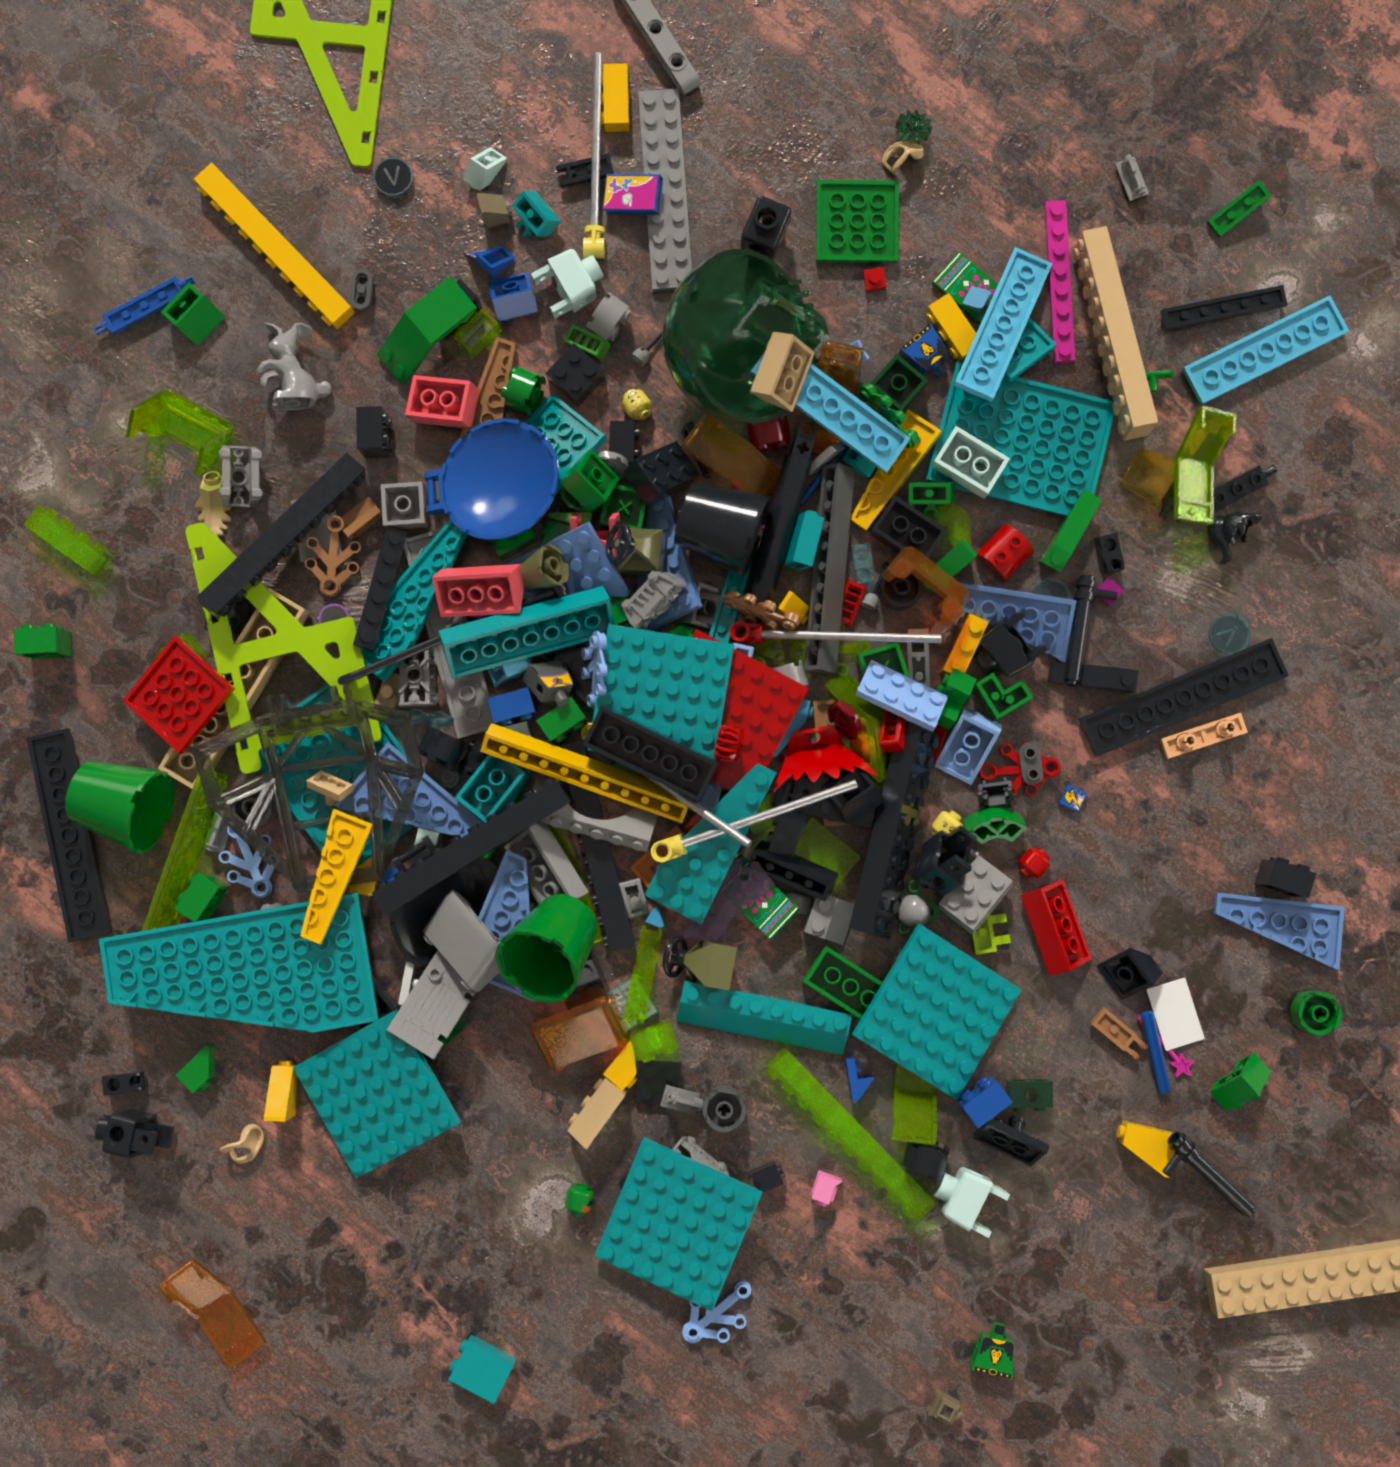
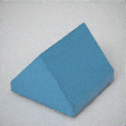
[645,906,664,928]

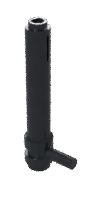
[1063,575,1118,687]
[1162,1131,1256,1216]

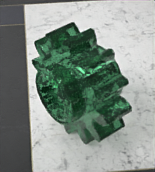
[895,110,932,144]

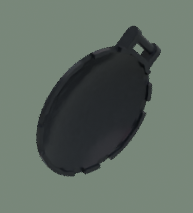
[389,835,499,970]

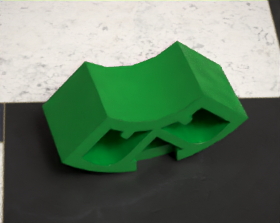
[963,807,1027,845]

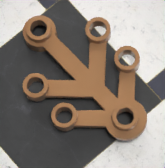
[304,515,361,597]
[722,590,801,630]

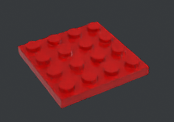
[122,636,236,754]

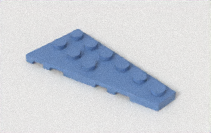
[947,581,1076,662]
[1213,892,1345,970]

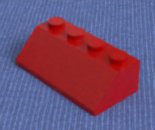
[1021,879,1092,975]

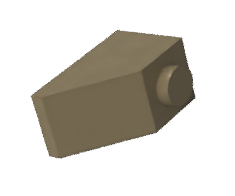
[476,193,512,229]

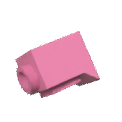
[810,1170,843,1207]

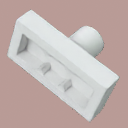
[398,961,419,1005]

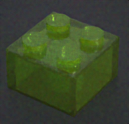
[629,1019,679,1063]

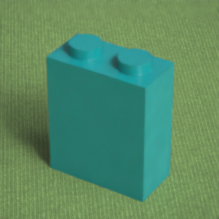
[783,510,824,571]
[448,1335,517,1404]

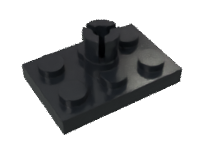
[973,1115,1050,1167]

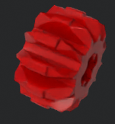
[714,725,740,762]

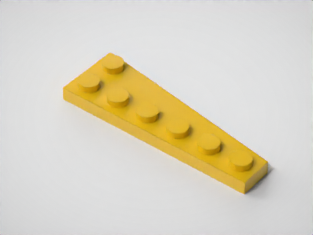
[850,409,942,532]
[300,809,374,945]

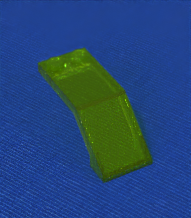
[1174,406,1237,525]
[825,675,893,783]
[892,1062,938,1145]

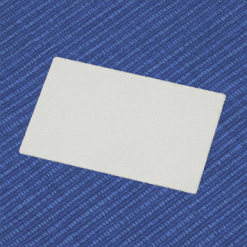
[1147,978,1205,1051]

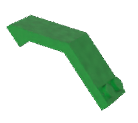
[376,277,477,385]

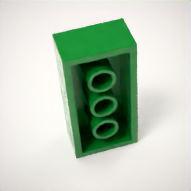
[802,945,883,1019]

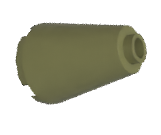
[521,544,569,590]

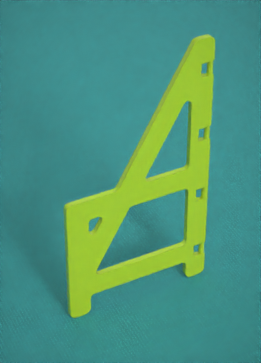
[250,0,393,168]
[185,523,382,774]

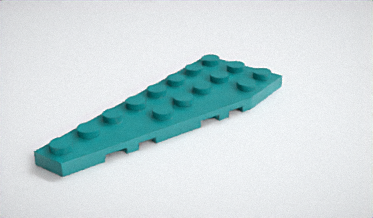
[361,519,467,682]
[645,763,777,924]

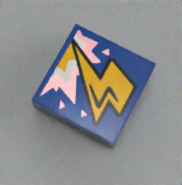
[1058,784,1087,812]

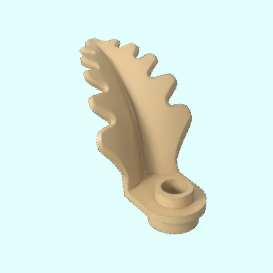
[195,471,232,538]

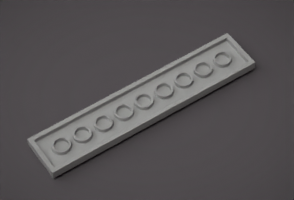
[638,88,693,292]
[404,529,494,739]

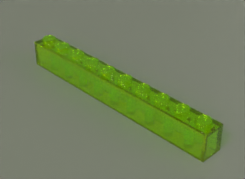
[766,1046,936,1222]

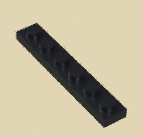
[1160,285,1288,331]
[352,526,407,652]

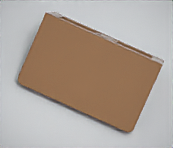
[337,497,382,541]

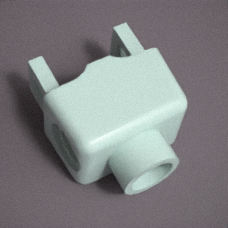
[531,249,604,319]
[933,1167,1010,1238]

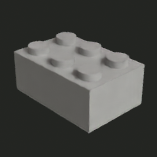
[939,855,1013,935]

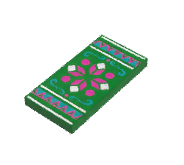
[932,251,998,325]
[719,851,800,940]

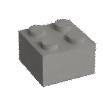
[381,482,429,530]

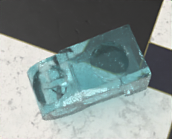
[849,543,874,584]

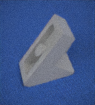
[619,878,649,918]

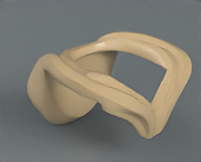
[882,141,923,175]
[220,1124,264,1164]

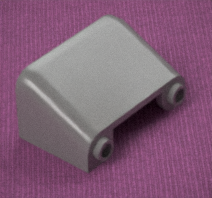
[423,890,501,992]

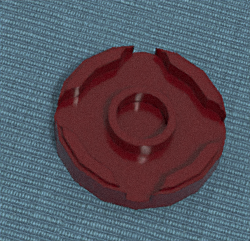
[827,701,863,740]

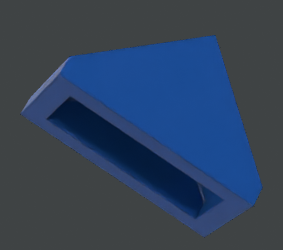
[465,244,515,280]

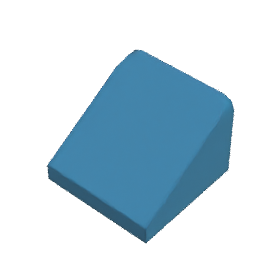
[962,286,991,314]

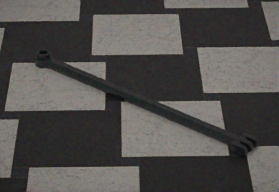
[338,582,569,685]

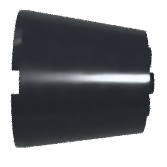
[674,483,771,578]

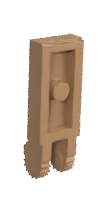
[1090,1007,1148,1060]

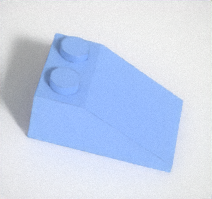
[935,706,1002,785]

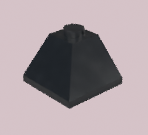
[1097,948,1163,1000]

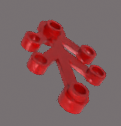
[979,742,1061,796]

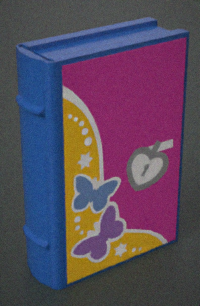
[603,173,663,215]

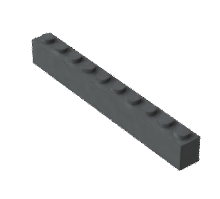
[804,463,855,674]

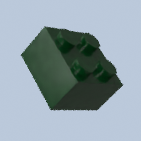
[870,353,928,412]

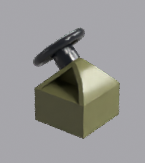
[606,522,667,576]
[663,936,737,990]

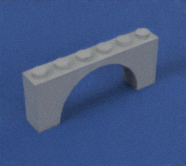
[532,773,659,852]

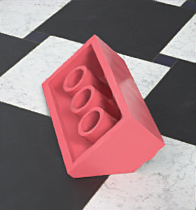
[432,564,524,617]

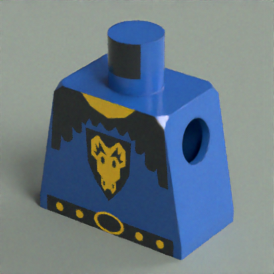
[898,323,948,377]

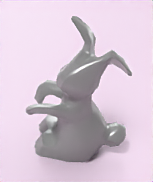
[257,322,332,411]

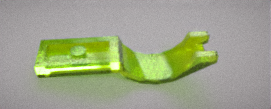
[623,925,663,1024]

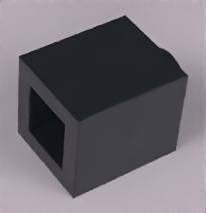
[751,1160,786,1192]

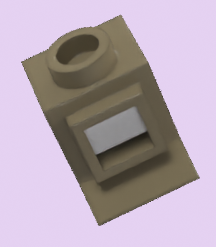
[926,1388,962,1425]

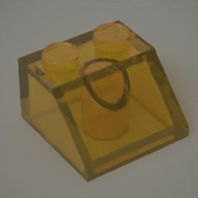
[1119,448,1182,505]

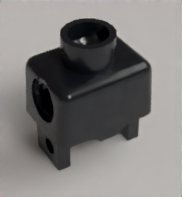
[740,196,792,264]
[976,608,1051,678]
[913,825,976,895]
[95,1109,175,1159]

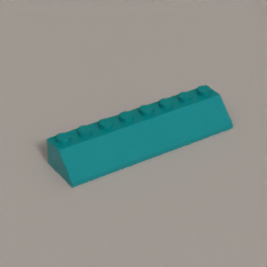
[438,586,614,679]
[676,979,852,1055]

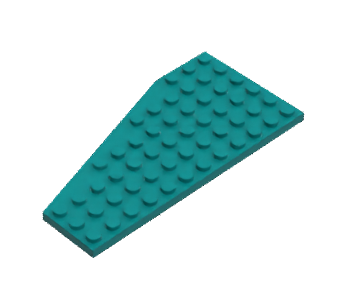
[99,893,379,1033]

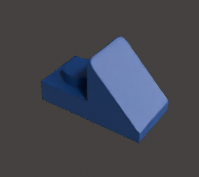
[844,1056,875,1103]

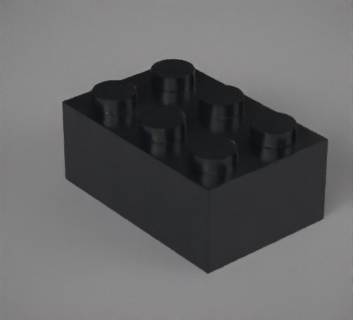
[623,441,700,506]
[870,495,947,569]

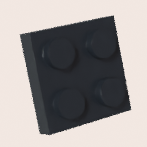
[635,1059,681,1105]

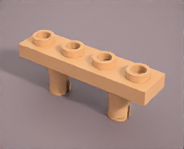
[1159,713,1248,759]

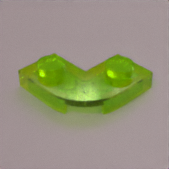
[929,504,971,546]

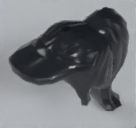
[1207,512,1263,565]

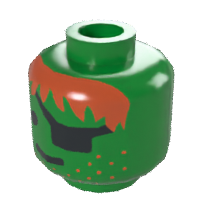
[565,1183,594,1217]

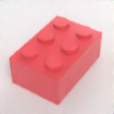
[405,375,480,429]

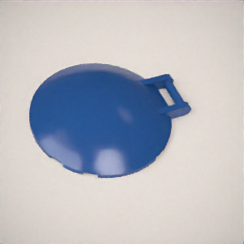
[424,419,559,541]

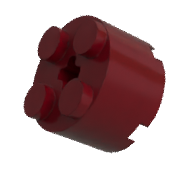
[746,415,792,454]

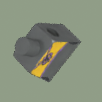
[522,660,573,707]

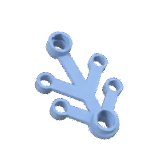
[580,631,607,709]
[219,821,280,898]
[682,1280,751,1343]

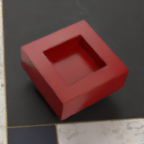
[863,267,887,292]

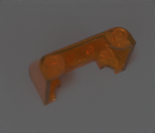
[881,546,970,628]
[528,992,630,1073]

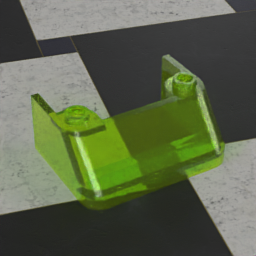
[126,390,234,476]

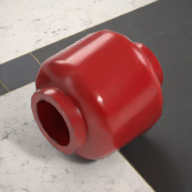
[1019,847,1050,879]

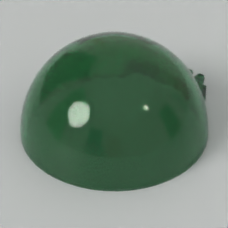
[662,249,823,424]

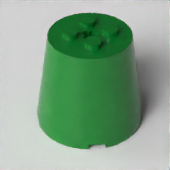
[65,761,175,854]
[496,894,598,1003]

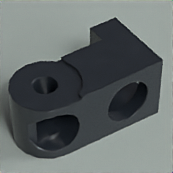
[1094,532,1124,575]
[102,1071,146,1096]

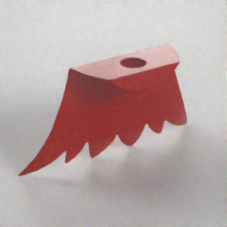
[773,725,879,792]

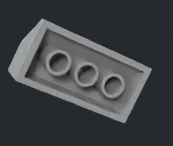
[504,822,589,904]

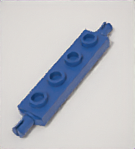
[93,276,196,335]

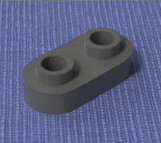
[350,269,374,312]
[1018,743,1043,785]

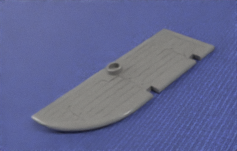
[386,950,477,1060]

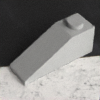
[907,628,931,688]

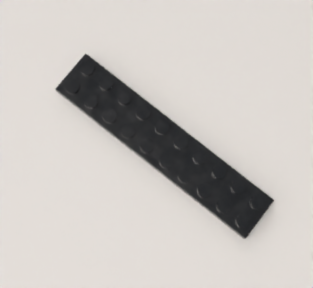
[1078,638,1289,757]
[26,728,113,943]

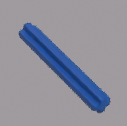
[1141,1011,1171,1094]

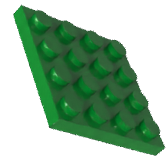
[816,180,899,263]

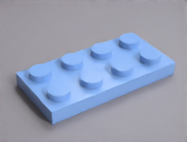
[855,660,948,732]

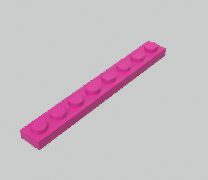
[1044,200,1075,364]

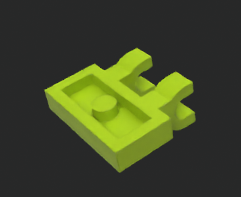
[972,913,1011,955]

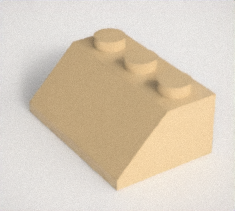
[751,332,815,412]
[567,1077,627,1150]

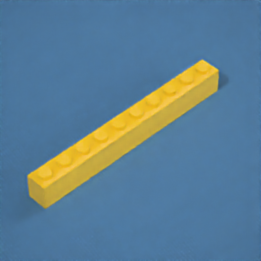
[194,162,355,329]
[480,723,688,823]

